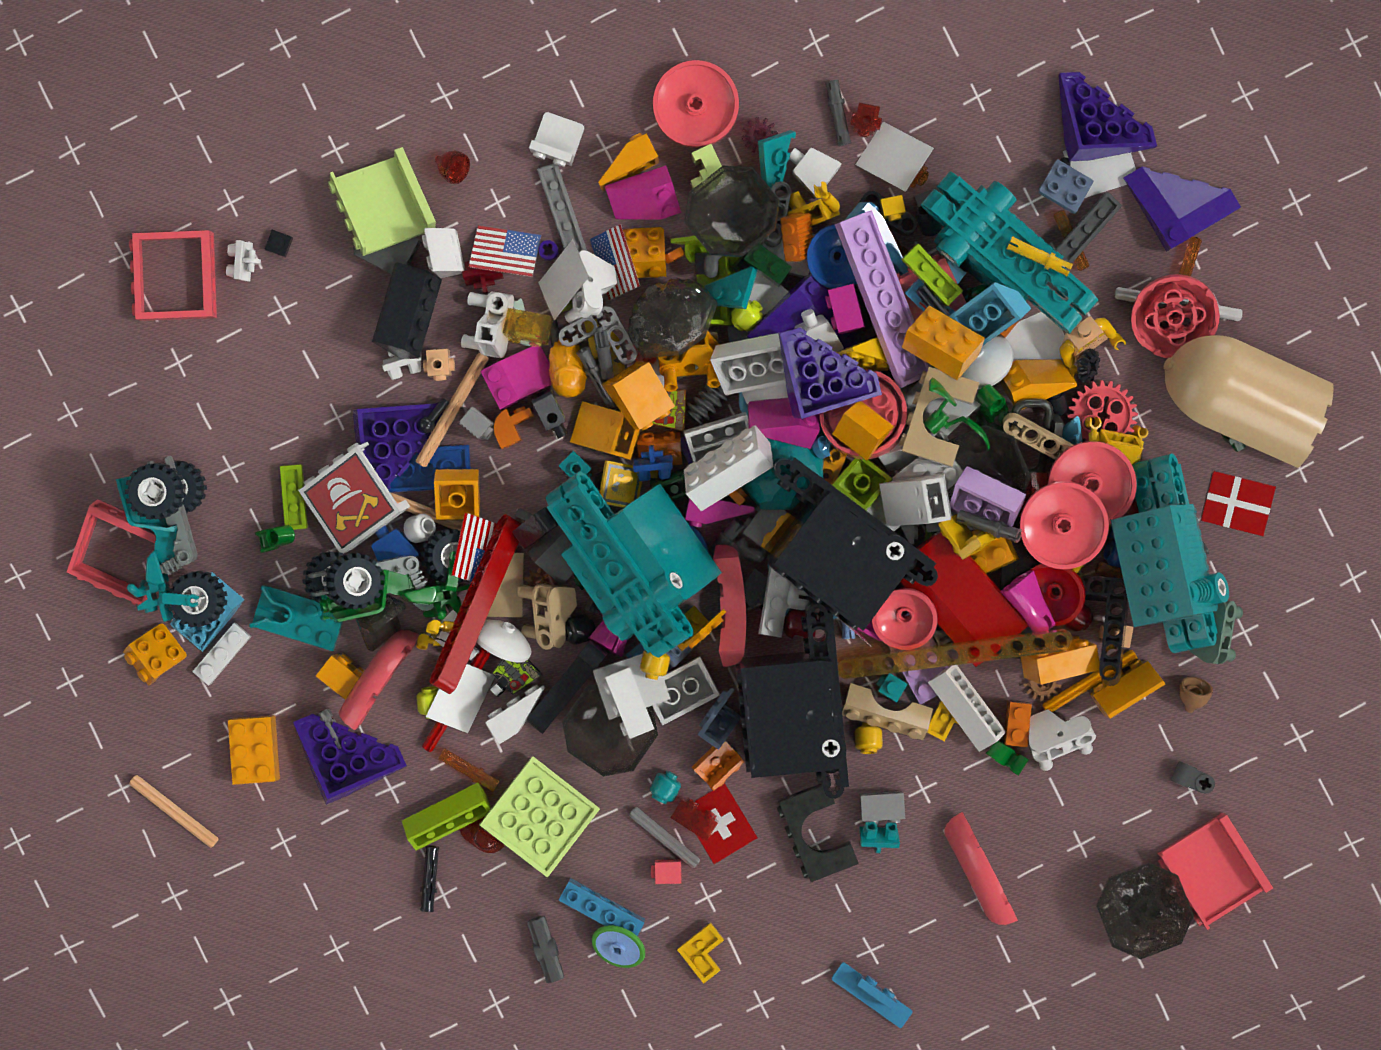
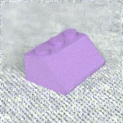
[950,466,1026,527]

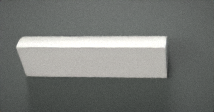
[928,663,1006,752]

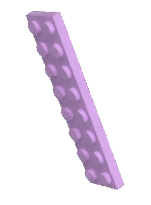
[835,210,932,388]

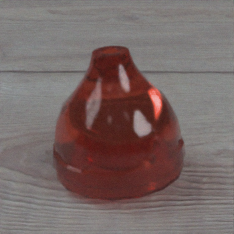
[435,150,470,184]

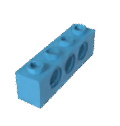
[559,878,645,936]

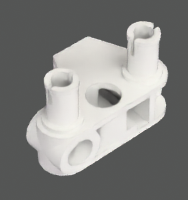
[565,250,617,324]
[461,291,514,358]
[1029,709,1096,771]

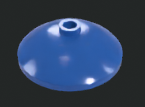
[807,224,857,289]

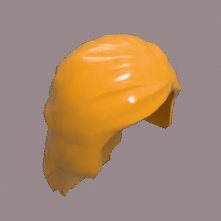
[549,338,587,398]

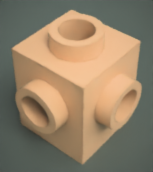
[423,349,455,381]

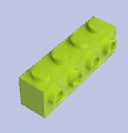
[402,783,491,851]

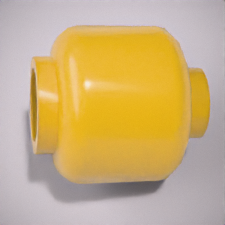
[640,650,670,680]
[854,722,883,754]

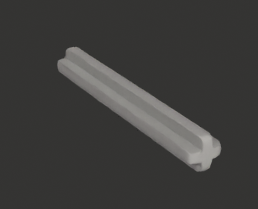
[629,807,700,868]

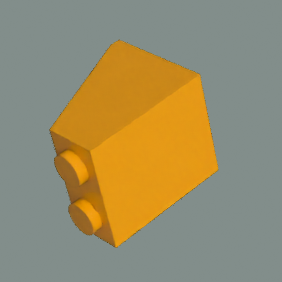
[602,362,675,431]

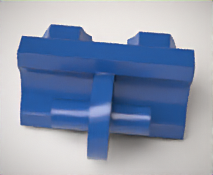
[633,445,673,481]

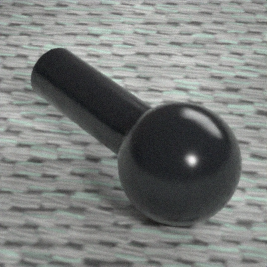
[418,398,450,434]

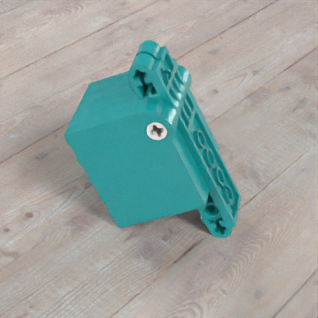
[546,472,722,657]

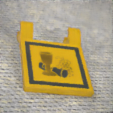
[599,460,658,508]

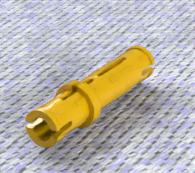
[1007,236,1073,277]

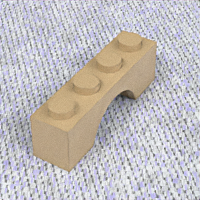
[842,683,933,740]

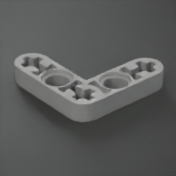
[559,306,637,365]

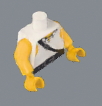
[416,610,480,660]

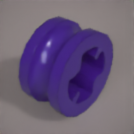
[539,240,558,260]

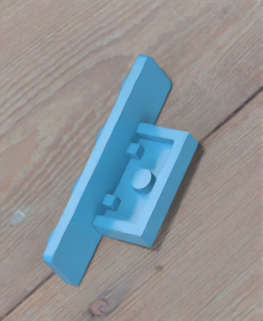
[831,962,913,1028]

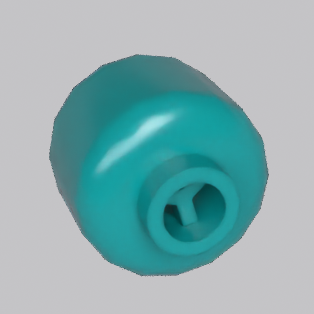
[650,771,681,804]

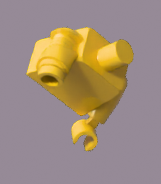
[787,181,840,226]

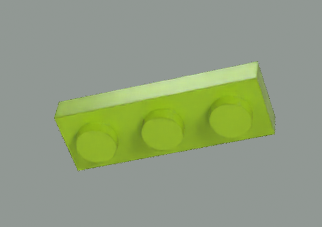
[901,244,963,307]
[280,465,308,530]

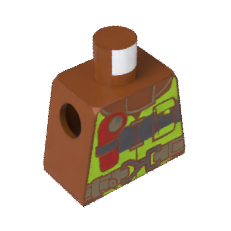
[652,390,686,432]

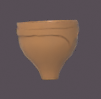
[1179,677,1213,713]

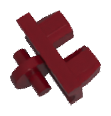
[462,261,504,293]

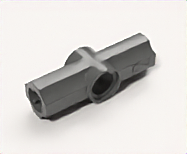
[527,916,564,983]

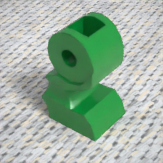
[986,741,1029,776]

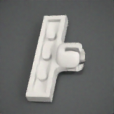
[759,566,809,637]

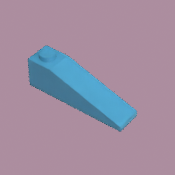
[844,202,908,275]

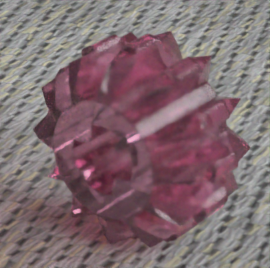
[742,117,778,153]

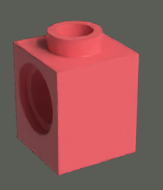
[651,859,682,884]

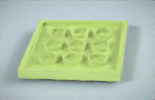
[479,756,600,878]

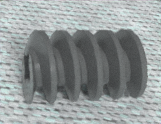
[686,384,728,425]

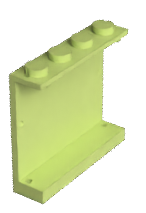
[328,147,436,256]

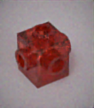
[850,103,882,138]

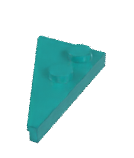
[758,130,796,214]
[682,267,758,309]

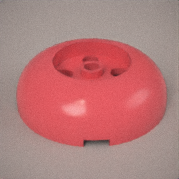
[1131,274,1220,358]

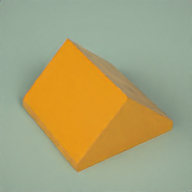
[832,401,894,461]

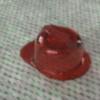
[459,817,505,853]

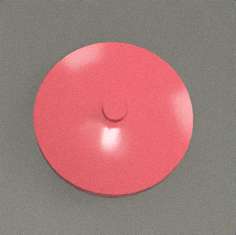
[653,60,739,148]
[1048,441,1137,525]
[1020,481,1109,569]

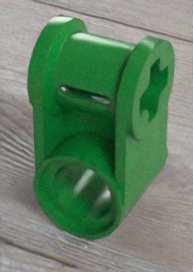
[977,384,1008,423]
[255,525,295,553]

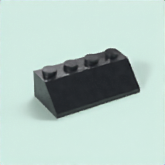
[372,262,442,359]

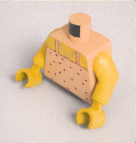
[1059,316,1126,380]

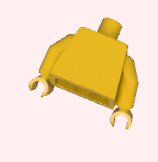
[1085,417,1148,465]

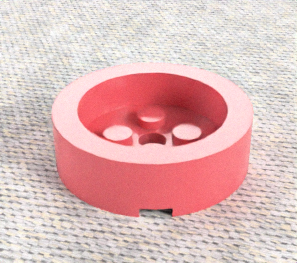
[819,370,908,459]

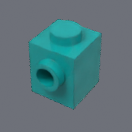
[559,451,593,478]
[876,671,908,702]

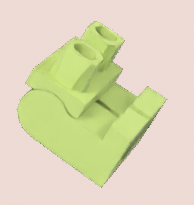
[690,144,725,195]

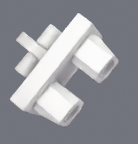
[226,240,261,282]
[382,352,422,380]

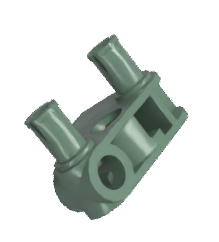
[1188,600,1243,664]

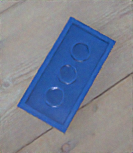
[388,445,471,492]

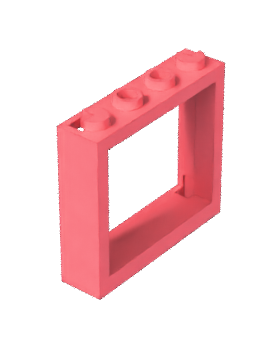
[129,230,217,321]
[67,499,156,605]

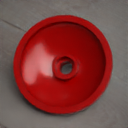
[1031,563,1085,626]

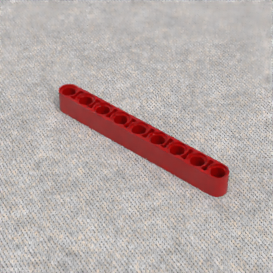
[430,514,522,694]

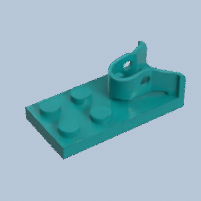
[249,585,343,651]

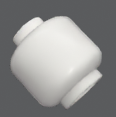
[404,514,436,543]

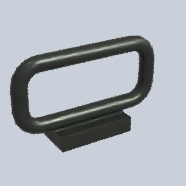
[1005,398,1064,477]

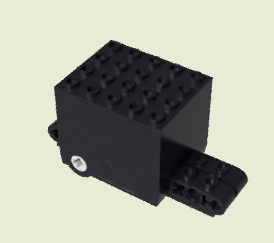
[766,456,938,631]
[736,600,849,799]

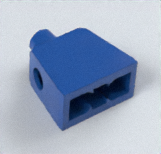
[371,526,421,561]

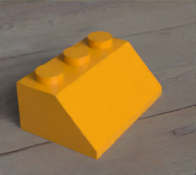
[1090,659,1165,719]

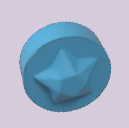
[812,436,832,459]

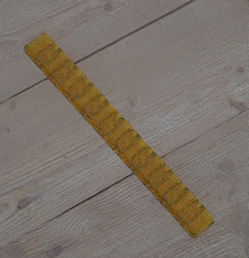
[838,629,1073,679]

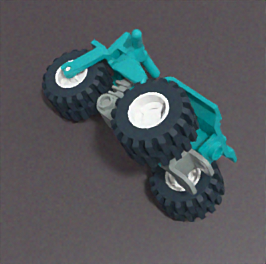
[115,456,227,627]

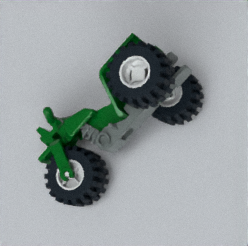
[302,529,470,622]

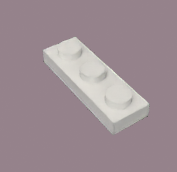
[192,623,252,686]

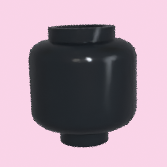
[565,614,595,645]

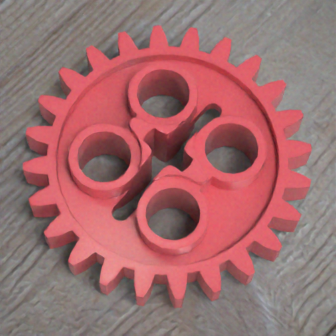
[1067,380,1138,442]

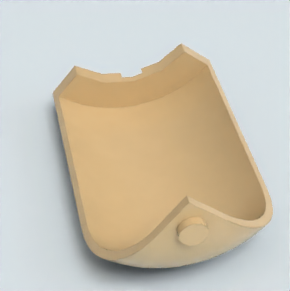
[1164,335,1333,468]

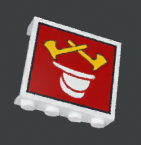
[299,442,410,554]

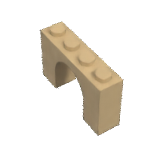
[899,367,980,467]

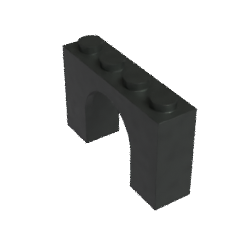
[777,783,859,882]

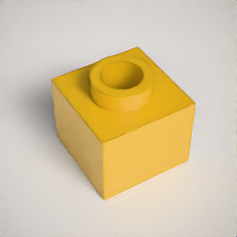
[879,195,906,221]

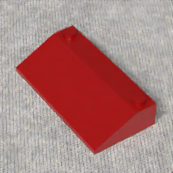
[900,531,1028,667]

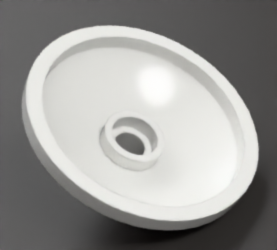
[961,334,1013,389]
[476,620,531,662]

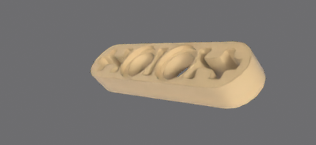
[1003,413,1073,460]

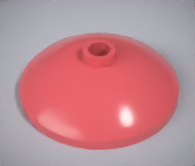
[872,588,937,650]

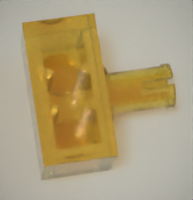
[503,308,553,347]

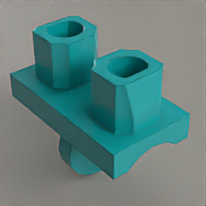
[859,822,900,854]

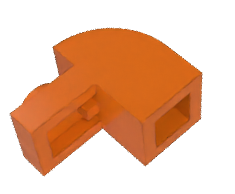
[494,406,534,450]

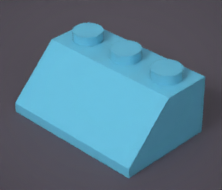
[949,282,1031,346]

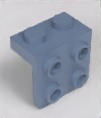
[698,687,741,750]

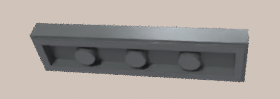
[1054,191,1122,268]

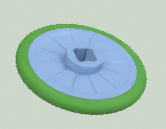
[592,925,645,968]

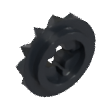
[1077,348,1100,383]

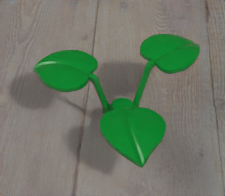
[923,369,990,451]

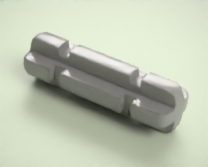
[318,709,346,749]

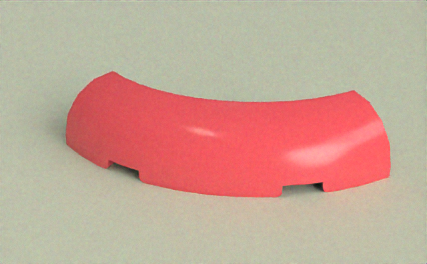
[713,545,746,667]
[339,630,419,730]
[944,812,1018,925]

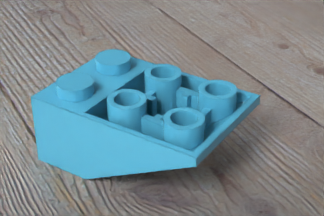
[170,572,245,652]

